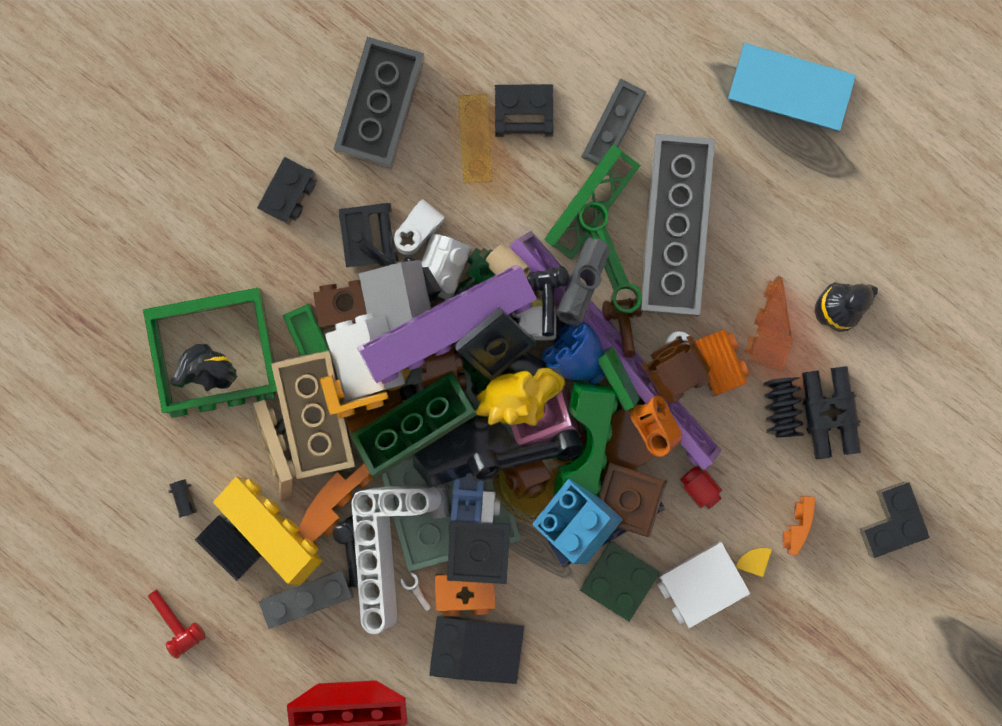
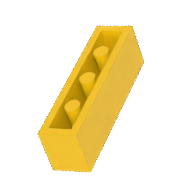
[213,477,323,586]

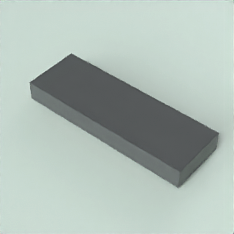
[581,78,646,165]

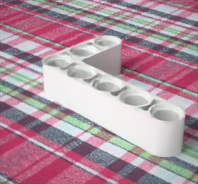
[352,485,442,634]

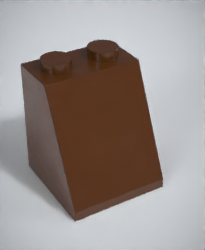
[580,398,667,489]

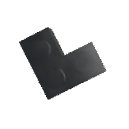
[859,481,930,558]

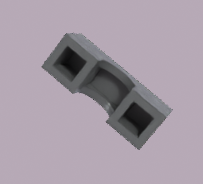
[259,569,354,629]

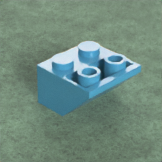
[532,479,623,564]

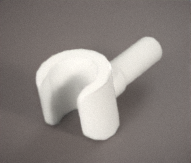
[401,573,432,611]

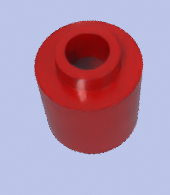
[680,466,722,509]

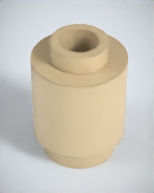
[486,244,530,279]

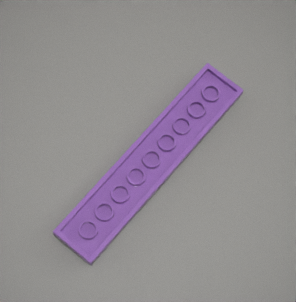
[510,231,721,470]

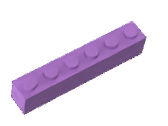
[357,265,537,384]

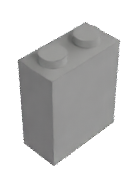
[359,260,431,330]

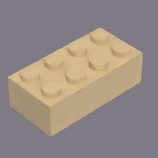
[271,350,356,479]

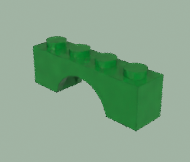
[553,382,617,497]

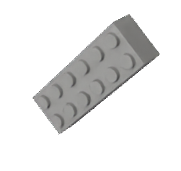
[640,134,715,317]

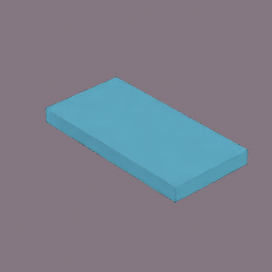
[727,43,856,132]

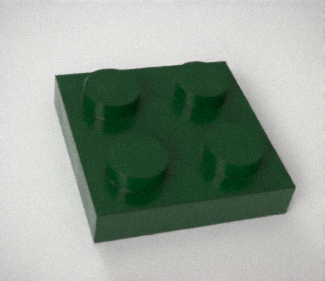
[580,541,660,622]

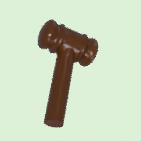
[602,297,643,358]

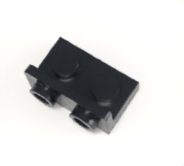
[257,157,317,225]

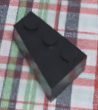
[413,406,520,488]

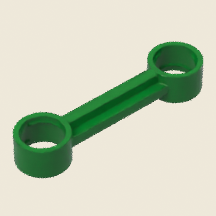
[578,202,642,314]

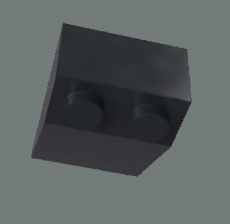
[429,614,524,684]

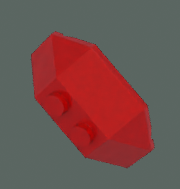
[287,680,408,726]

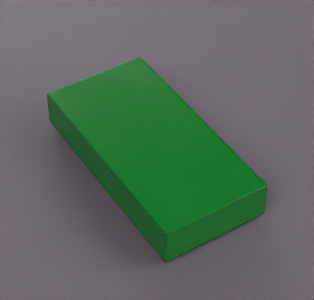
[282,304,329,356]
[598,346,641,410]

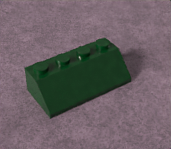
[350,371,477,479]

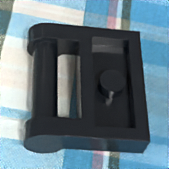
[495,84,554,137]
[338,203,398,268]

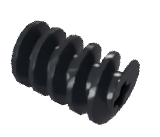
[763,377,804,438]

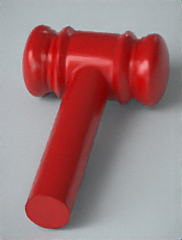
[147,590,206,659]

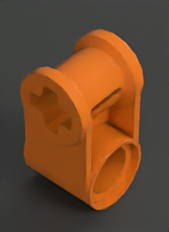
[630,395,682,457]

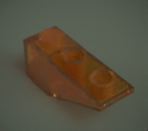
[744,276,793,371]

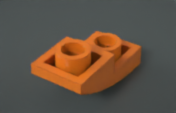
[782,496,815,555]

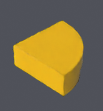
[735,547,772,577]

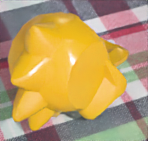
[476,368,565,426]

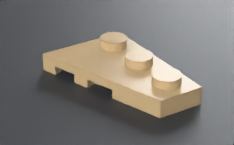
[253,400,296,502]

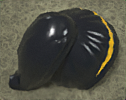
[814,282,878,332]
[170,344,238,391]

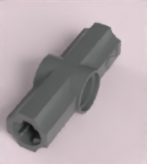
[556,238,611,326]

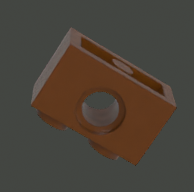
[313,280,367,328]

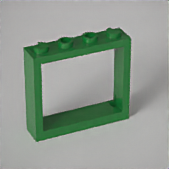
[143,288,277,418]

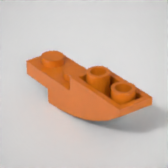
[298,463,373,547]

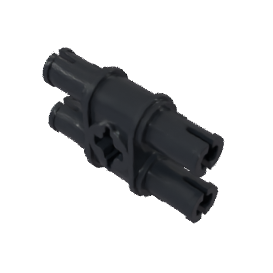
[802,366,861,459]

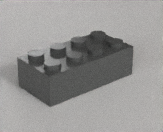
[334,37,425,170]

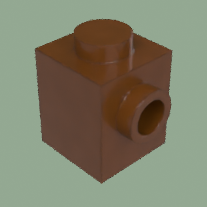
[503,461,551,499]

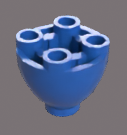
[541,322,605,384]

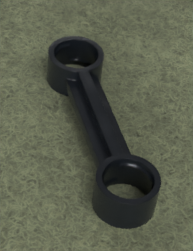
[467,430,584,481]

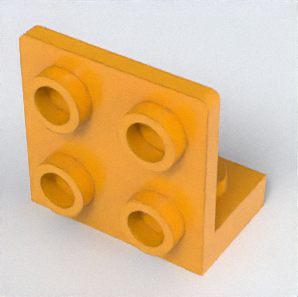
[320,375,388,419]

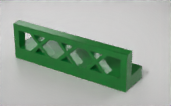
[544,145,641,259]

